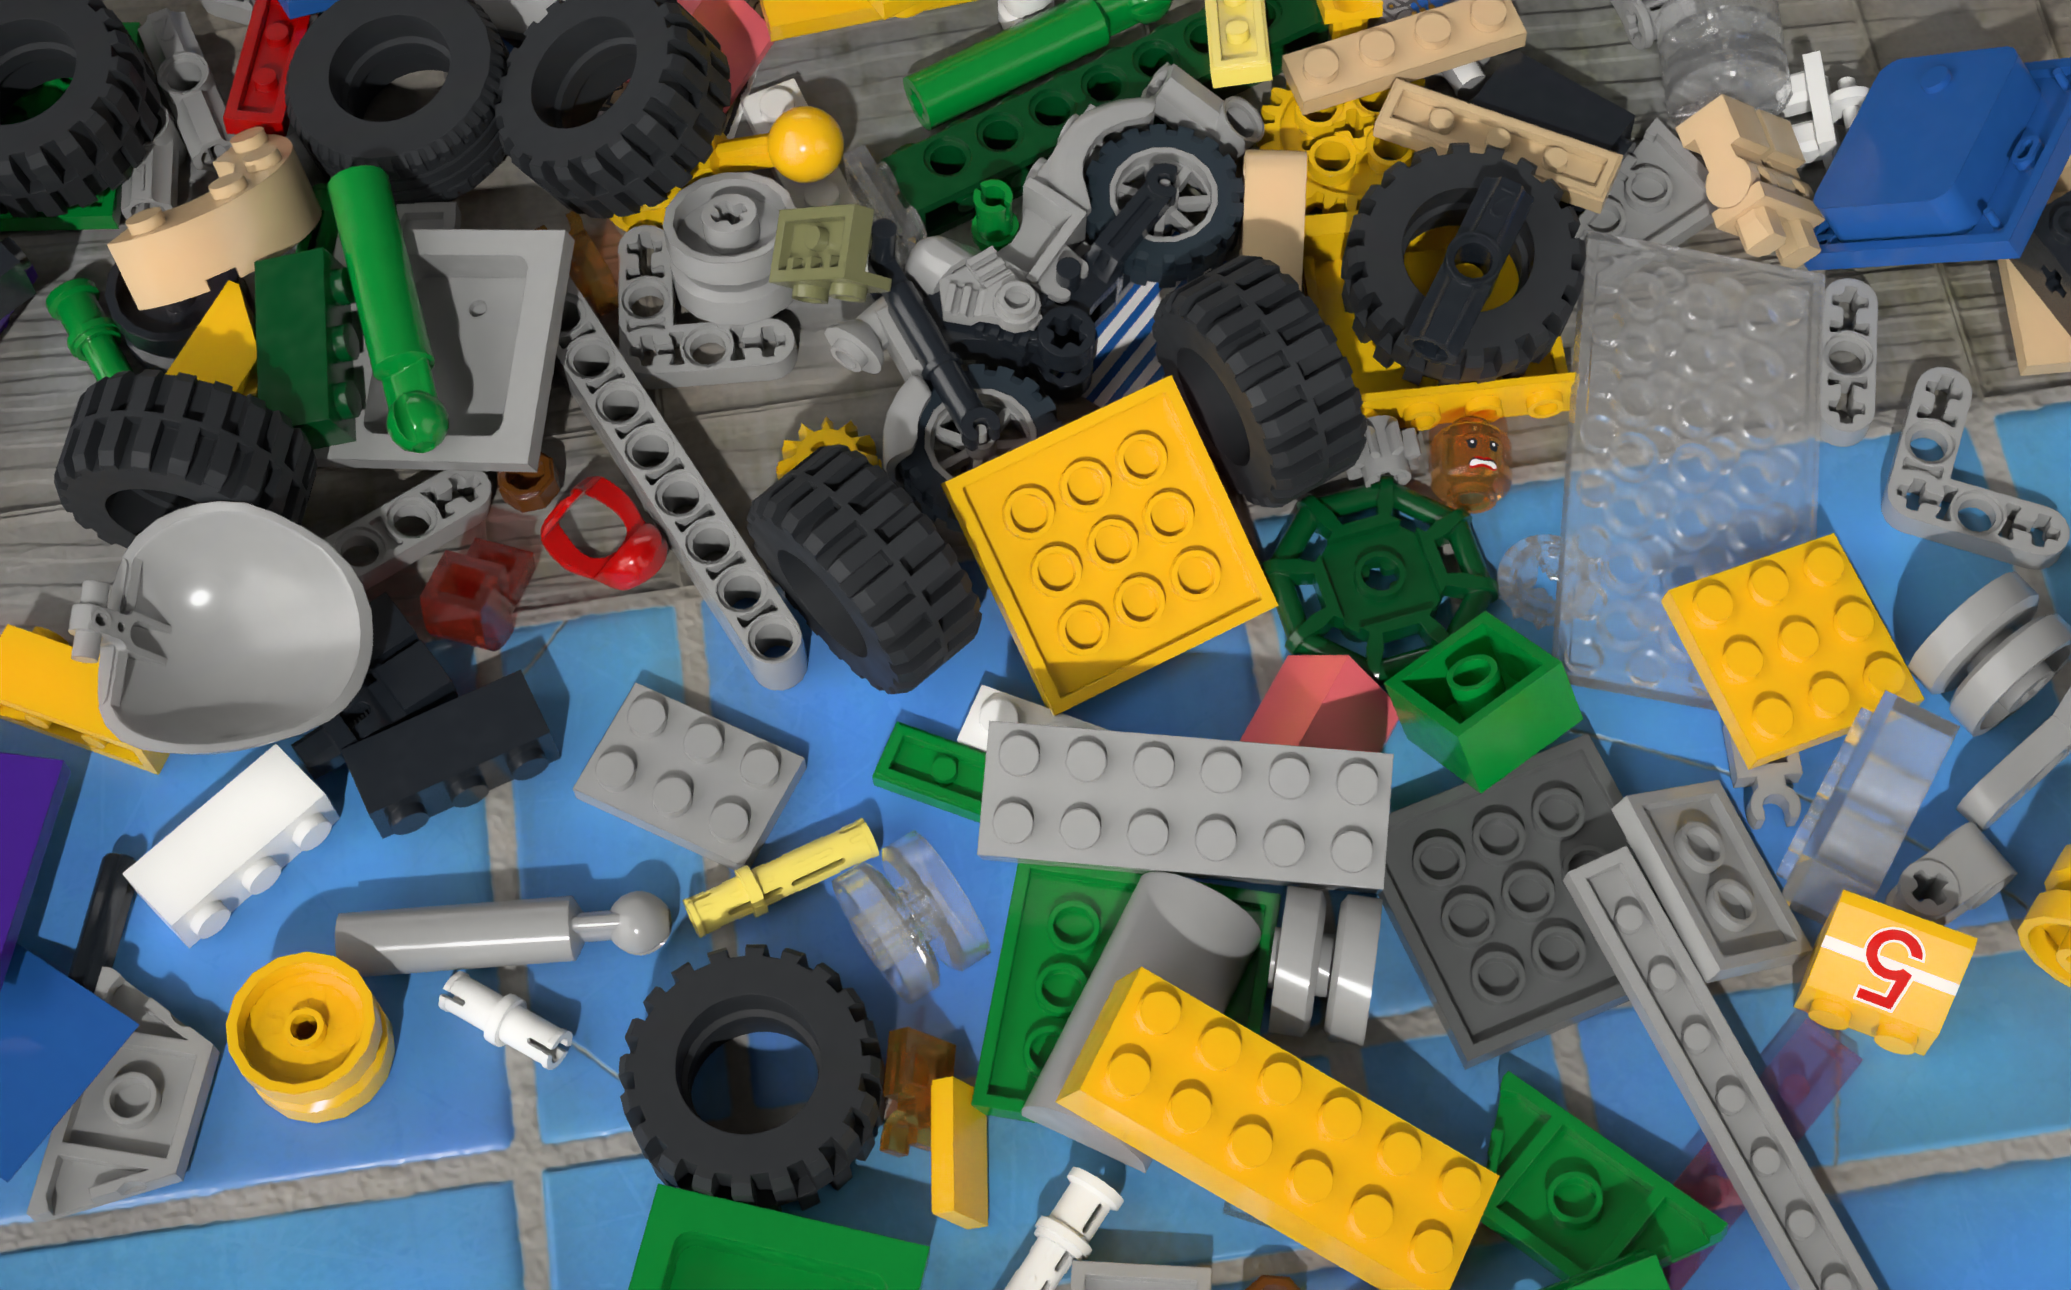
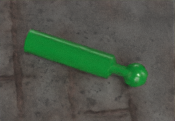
[903,0,1173,131]
[327,165,449,453]

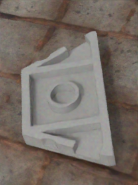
[26,966,220,1222]

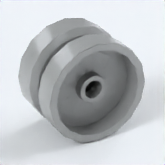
[663,172,796,325]
[1908,571,2071,737]
[1267,886,1383,1046]

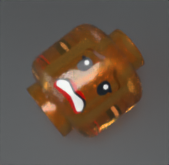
[1430,416,1512,514]

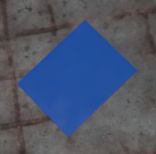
[0,943,140,1183]

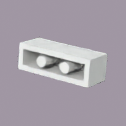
[122,744,340,949]

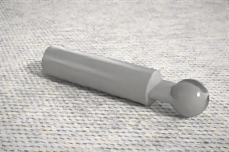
[335,891,672,977]

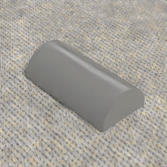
[1021,872,1261,1174]

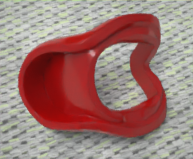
[540,476,668,591]

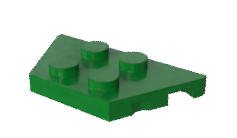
[1480,1071,1728,1280]

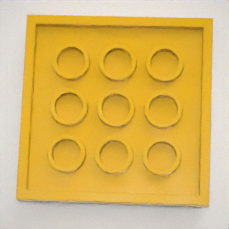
[941,375,1279,716]

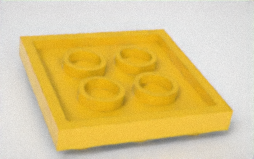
[1661,533,1925,770]

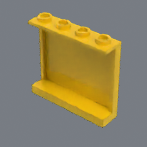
[1302,210,1578,431]

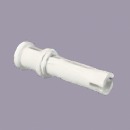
[1004,1167,1124,1290]

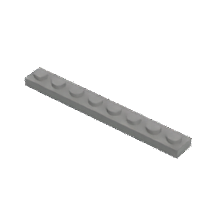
[1563,845,1879,1290]

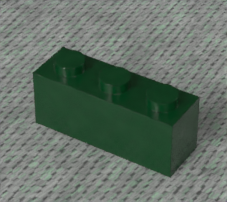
[254,247,362,450]

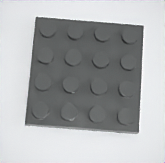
[1378,733,1697,1070]

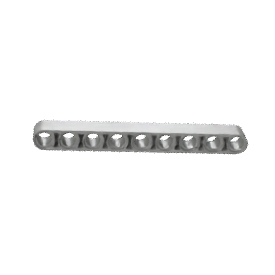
[554,276,808,691]

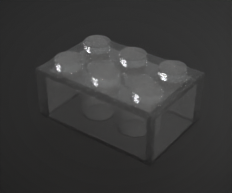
[1775,690,1960,925]

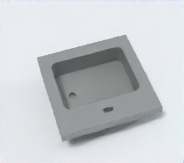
[313,229,575,472]

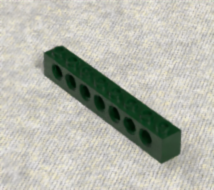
[881,0,1329,243]

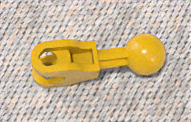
[610,106,844,232]

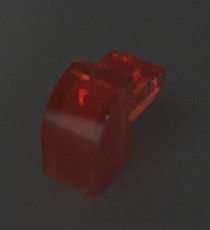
[420,537,536,652]

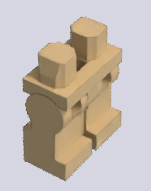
[1675,94,1825,269]

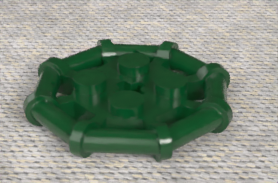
[1261,475,1499,686]

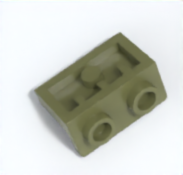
[769,203,892,304]

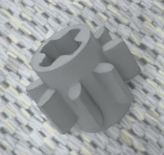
[1346,415,1422,488]

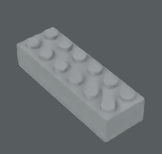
[977,721,1394,894]

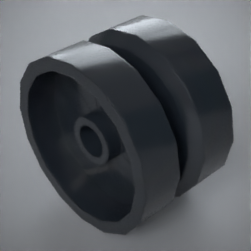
[105,262,256,374]

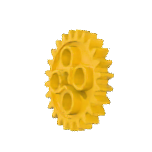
[1257,78,1425,216]

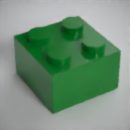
[1384,610,1583,794]

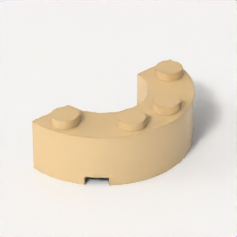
[107,127,322,311]

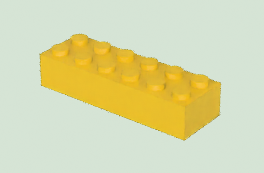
[1055,966,1500,1290]

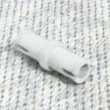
[438,971,573,1070]

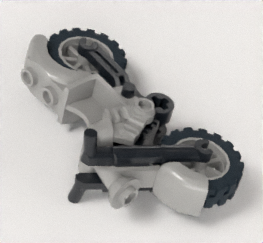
[824,97,1244,533]

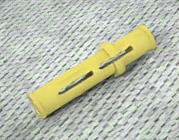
[682,818,879,938]

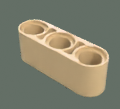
[1239,149,1307,292]

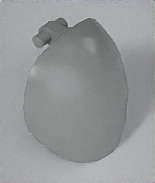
[68,501,373,755]

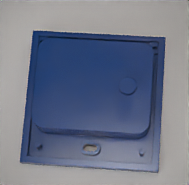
[1804,46,2071,271]

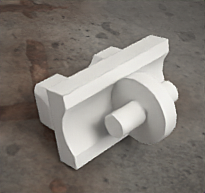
[1773,50,1870,172]

